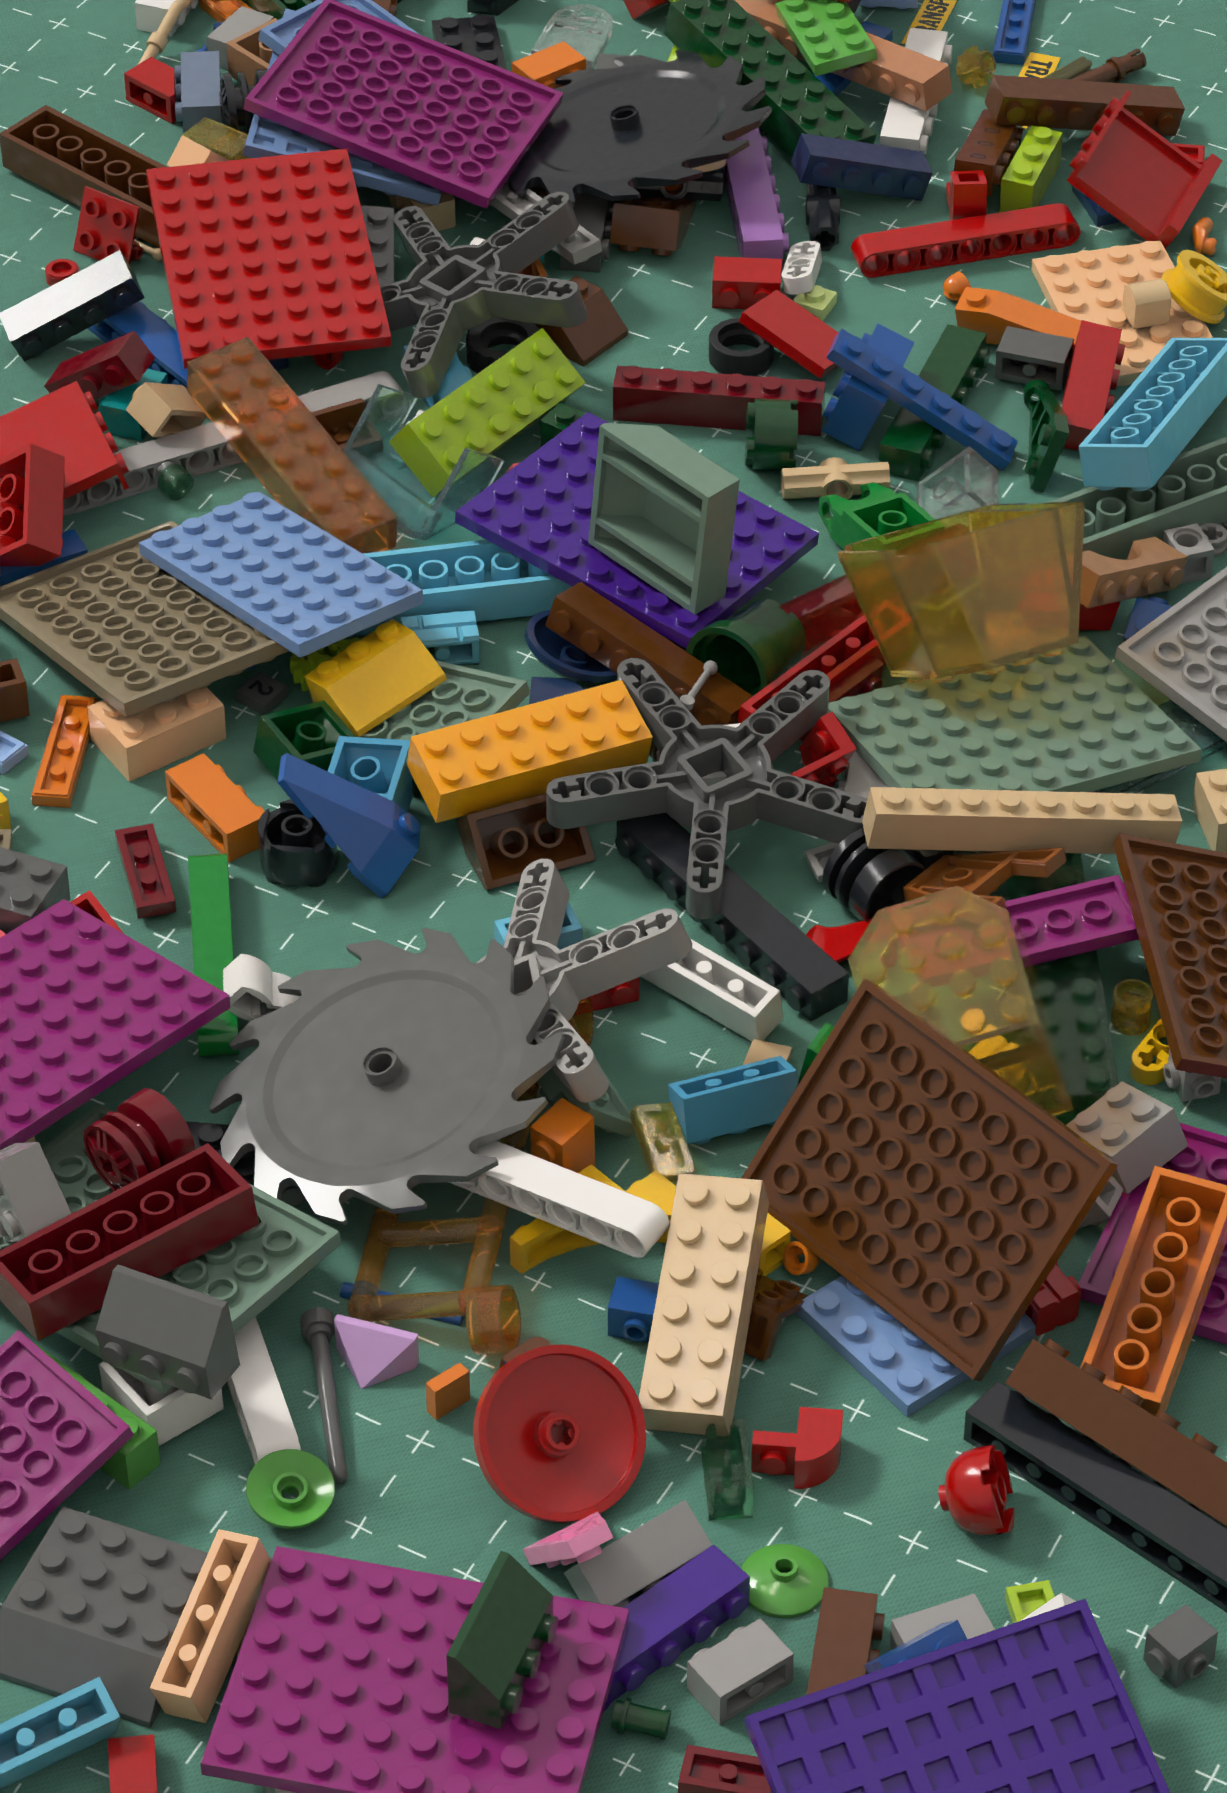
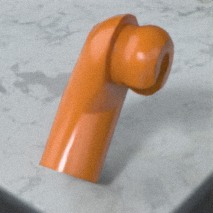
[1192,217,1218,256]

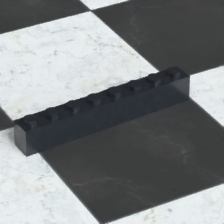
[615,813,849,1022]
[963,1381,1227,1613]

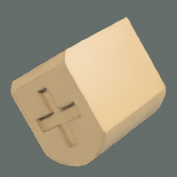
[1122,279,1171,329]

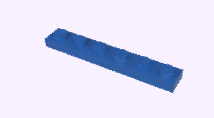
[826,328,1018,471]

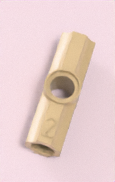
[781,457,890,500]

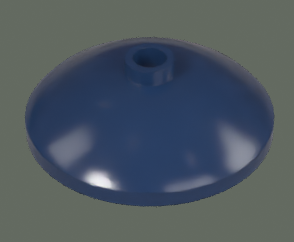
[525,610,617,684]

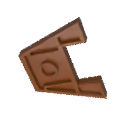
[903,847,1067,927]

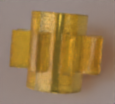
[956,45,996,88]

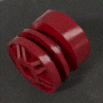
[83,1088,196,1191]

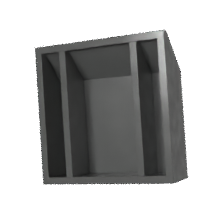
[0,1506,208,1728]

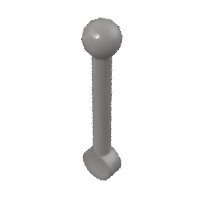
[680,660,718,710]

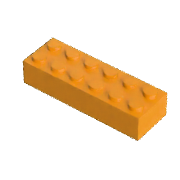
[407,680,653,823]

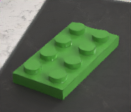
[775,0,877,76]

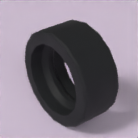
[709,318,774,376]

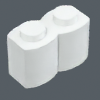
[223,954,301,1021]

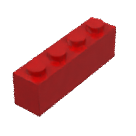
[1061,320,1126,451]

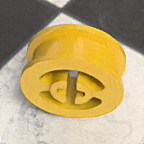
[1161,250,1227,324]

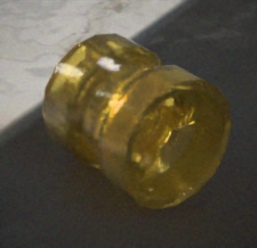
[1111,979,1153,1035]

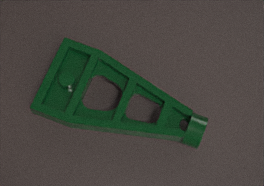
[1023,380,1069,493]

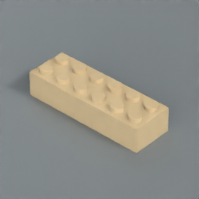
[639,1174,769,1437]

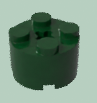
[745,399,798,470]

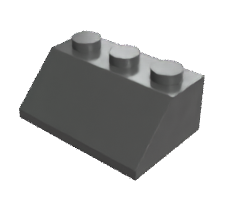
[96,1265,240,1400]

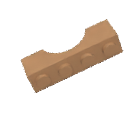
[1055,537,1188,608]

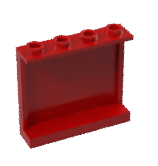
[1066,90,1222,249]
[0,381,129,500]

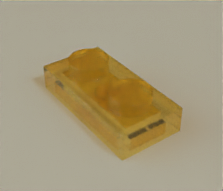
[629,1102,696,1182]

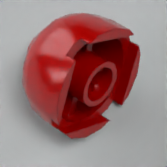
[938,1445,1015,1535]

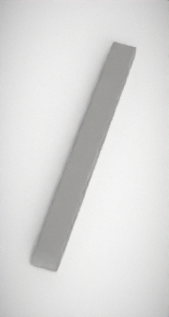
[63,371,407,516]

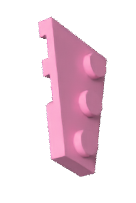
[523,1511,613,1568]

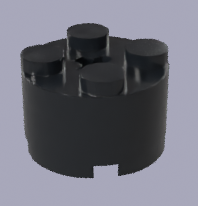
[258,799,338,887]

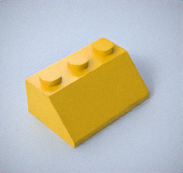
[304,619,447,737]

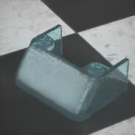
[334,384,504,540]

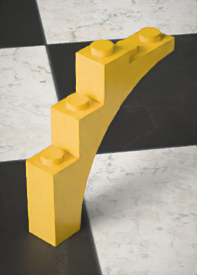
[510,1164,791,1276]

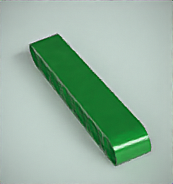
[188,853,240,1057]

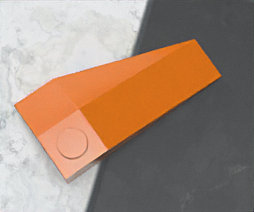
[955,287,1081,351]

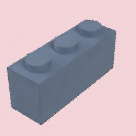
[175,51,222,134]

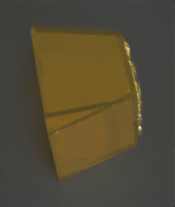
[838,501,1085,683]
[848,886,1074,1116]

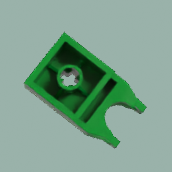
[818,482,943,581]

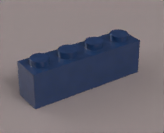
[791,133,933,201]

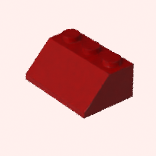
[0,444,65,567]

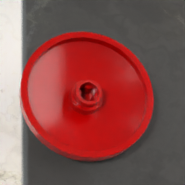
[473,1344,646,1523]

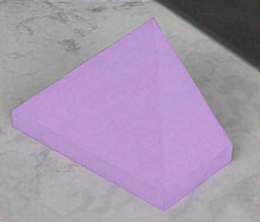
[334,1314,419,1390]

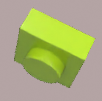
[1005,1580,1055,1623]

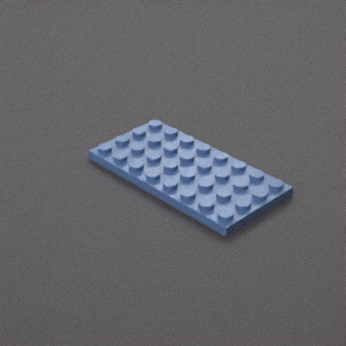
[138,492,424,658]

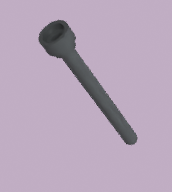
[300,1308,348,1484]

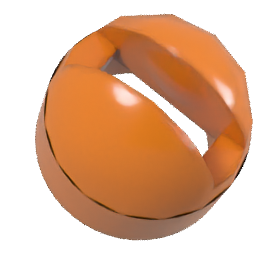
[943,271,971,302]
[783,1241,820,1275]

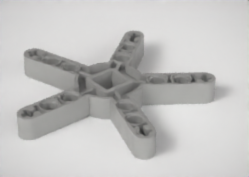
[476,859,692,1103]

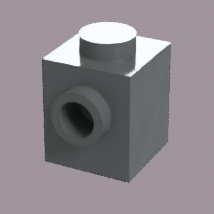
[1143,1604,1218,1688]

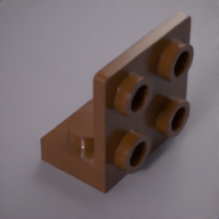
[744,1268,808,1361]

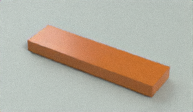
[31,695,98,808]

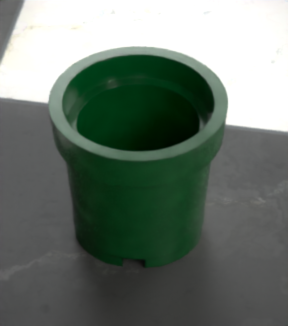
[686,599,806,696]

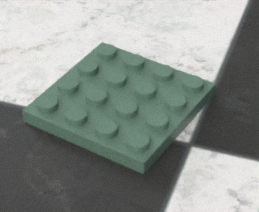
[356,660,530,740]

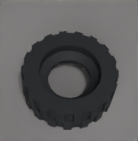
[466,317,540,374]

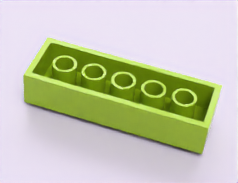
[389,328,586,497]

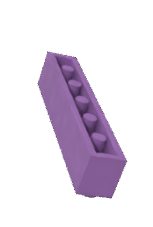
[722,127,789,267]

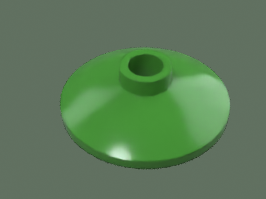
[246,1449,335,1529]
[741,1544,829,1618]

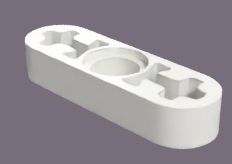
[781,241,822,294]

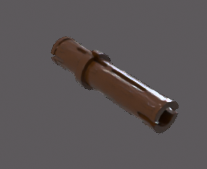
[1070,49,1147,83]

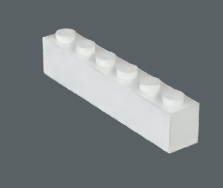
[880,28,953,155]

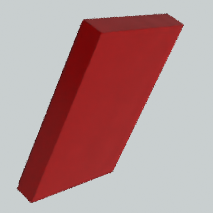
[739,290,838,379]

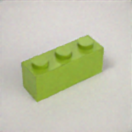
[999,125,1063,212]

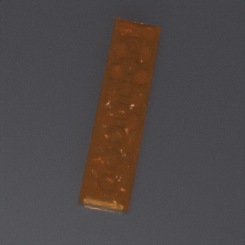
[187,337,397,554]

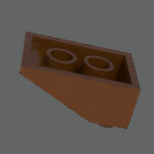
[610,196,696,256]

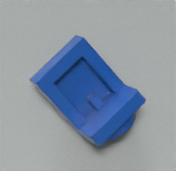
[1123,597,1172,641]

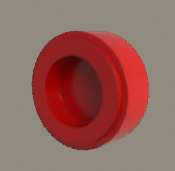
[45,259,79,286]

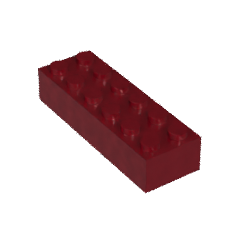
[0,1143,259,1341]

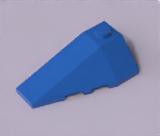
[278,753,421,898]

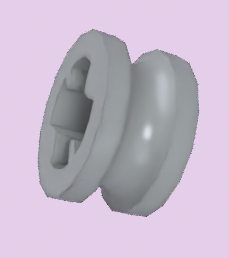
[1200,523,1227,557]

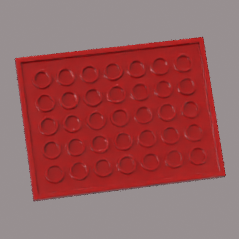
[146,149,391,369]

